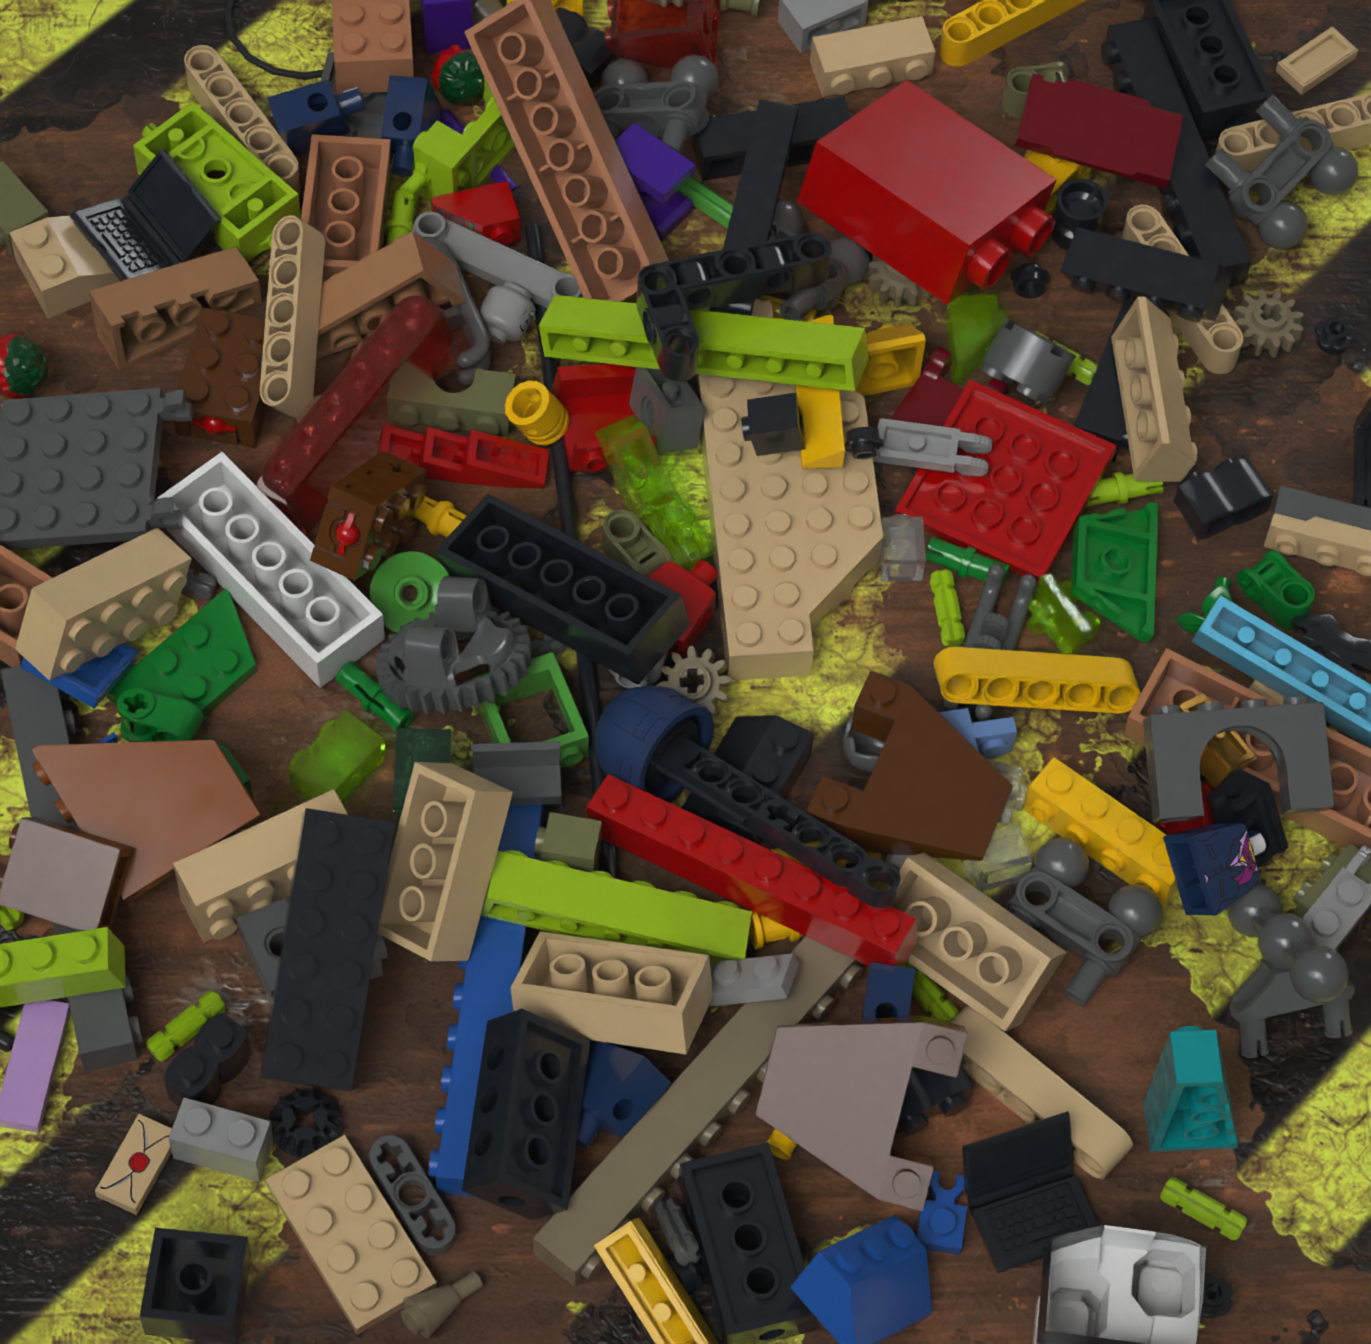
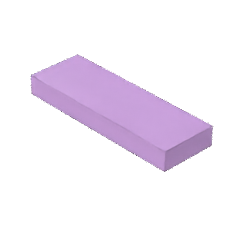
[0,1000,71,1133]

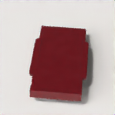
[1015,73,1183,188]

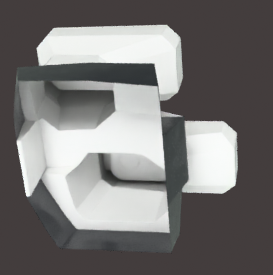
[1032,1225,1206,1344]

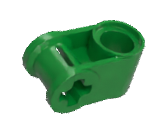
[1236,550,1315,630]
[117,688,204,742]

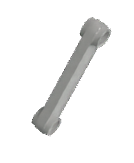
[413,211,584,308]

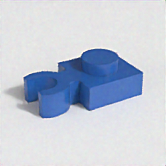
[916,1171,967,1255]

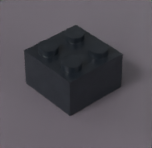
[139,1227,252,1344]

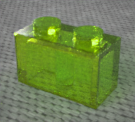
[595,415,675,517]
[288,710,386,804]

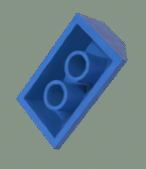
[790,1215,932,1344]

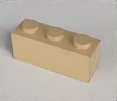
[810,16,936,97]

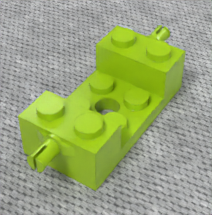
[400,77,516,202]
[133,102,301,263]

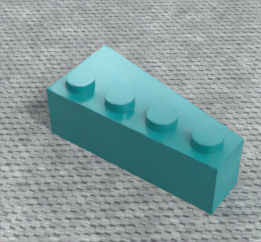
[1143,1026,1238,1152]

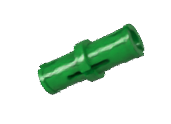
[924,536,1010,589]
[335,661,415,734]

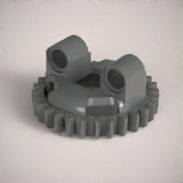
[375,576,532,716]

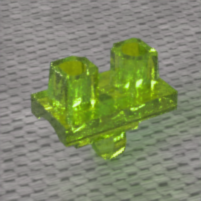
[641,492,716,571]
[1027,573,1100,655]

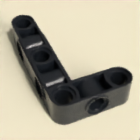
[636,232,832,382]

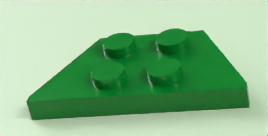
[1071,502,1159,644]
[107,589,257,717]

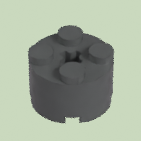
[982,318,1077,403]

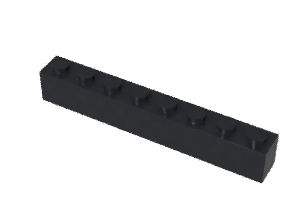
[1101,18,1251,288]

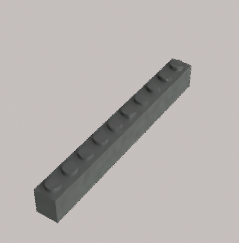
[1,665,143,1072]

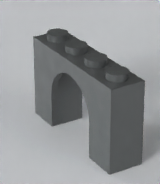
[1143,696,1334,824]

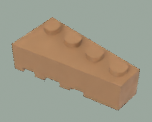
[316,231,467,360]
[89,247,262,371]

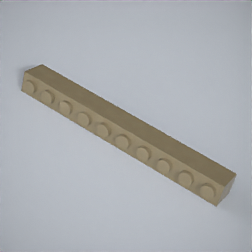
[533,936,863,1287]

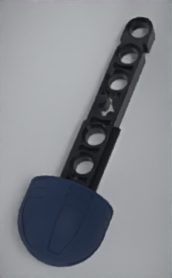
[596,686,901,908]

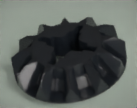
[269,1087,342,1157]

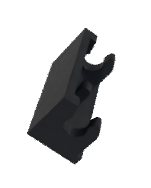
[1206,769,1289,867]

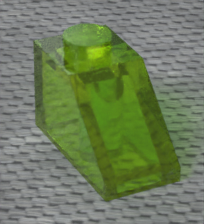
[945,294,1006,385]

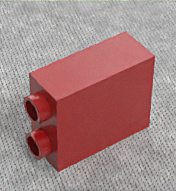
[797,80,1056,305]

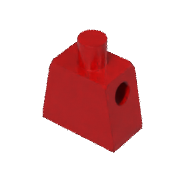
[647,560,718,659]

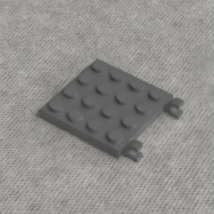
[0,388,194,550]

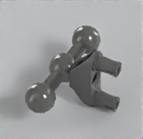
[1227,883,1355,1058]

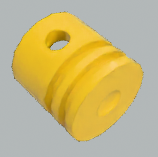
[504,381,569,446]

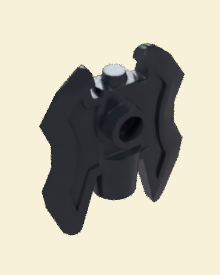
[1291,613,1371,680]

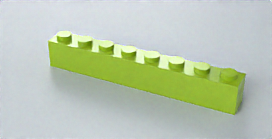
[539,295,869,391]

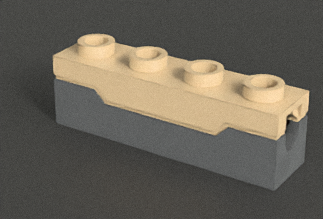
[1264,485,1371,576]

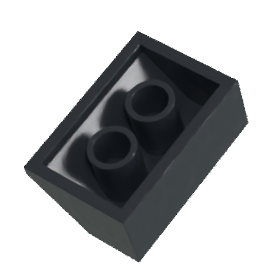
[682,715,814,845]

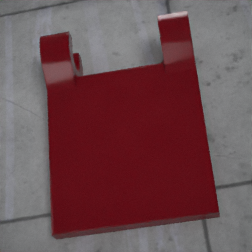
[890,346,1007,427]

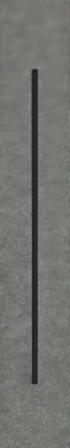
[525,224,642,1055]

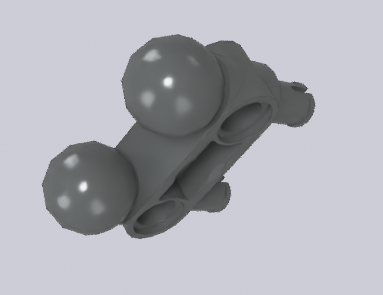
[593,54,719,155]
[1205,94,1358,250]
[769,199,869,321]
[1007,837,1163,1007]

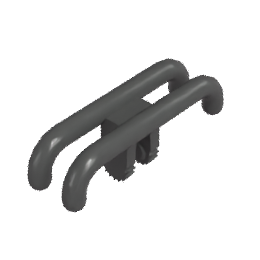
[414,237,491,385]
[942,564,1036,722]

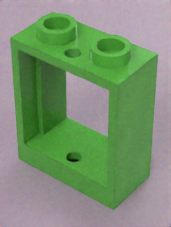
[473,652,589,767]

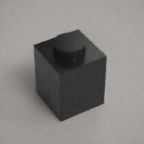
[741,392,806,456]

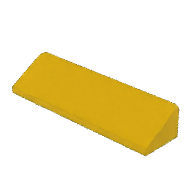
[795,315,845,469]
[594,1218,719,1344]

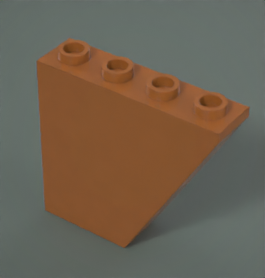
[32,740,264,903]

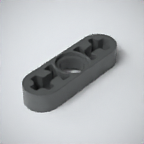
[369,1135,456,1256]

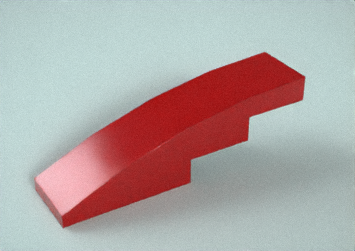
[377,425,549,488]

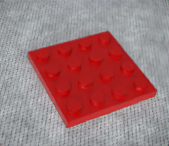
[895,379,1117,585]

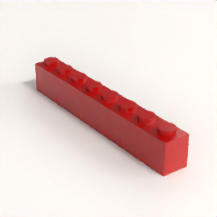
[586,774,917,967]

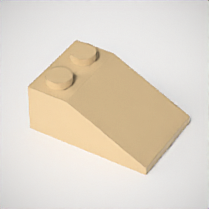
[9,216,120,319]

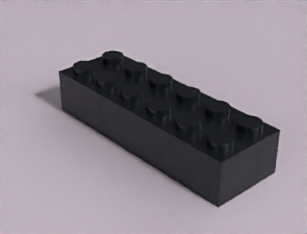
[435,494,690,685]
[259,808,395,1092]

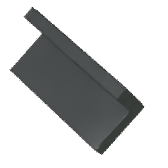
[472,741,561,806]

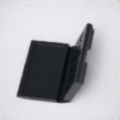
[70,148,222,281]
[962,1111,1099,1273]

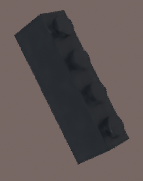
[692,96,851,181]
[1060,227,1232,322]
[1074,300,1170,462]

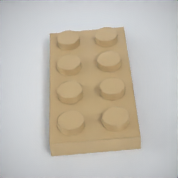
[265,1135,437,1335]

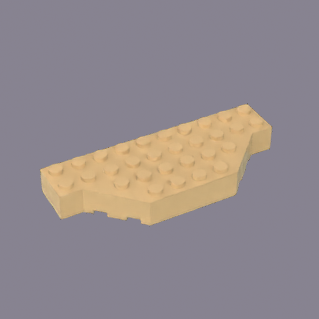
[694,300,883,680]

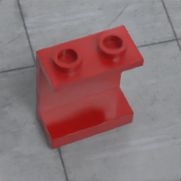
[551,364,657,472]

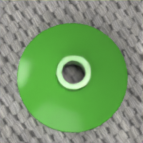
[369,551,449,633]

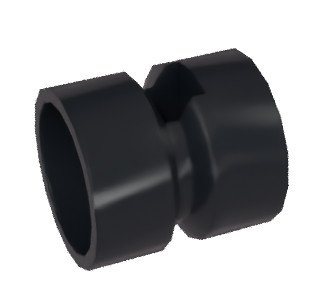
[1051,179,1108,251]

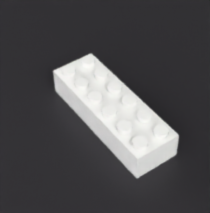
[157,452,385,688]

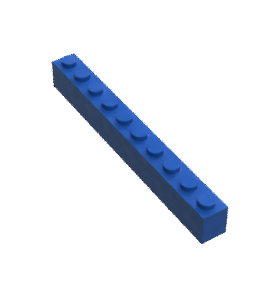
[429,805,545,1197]

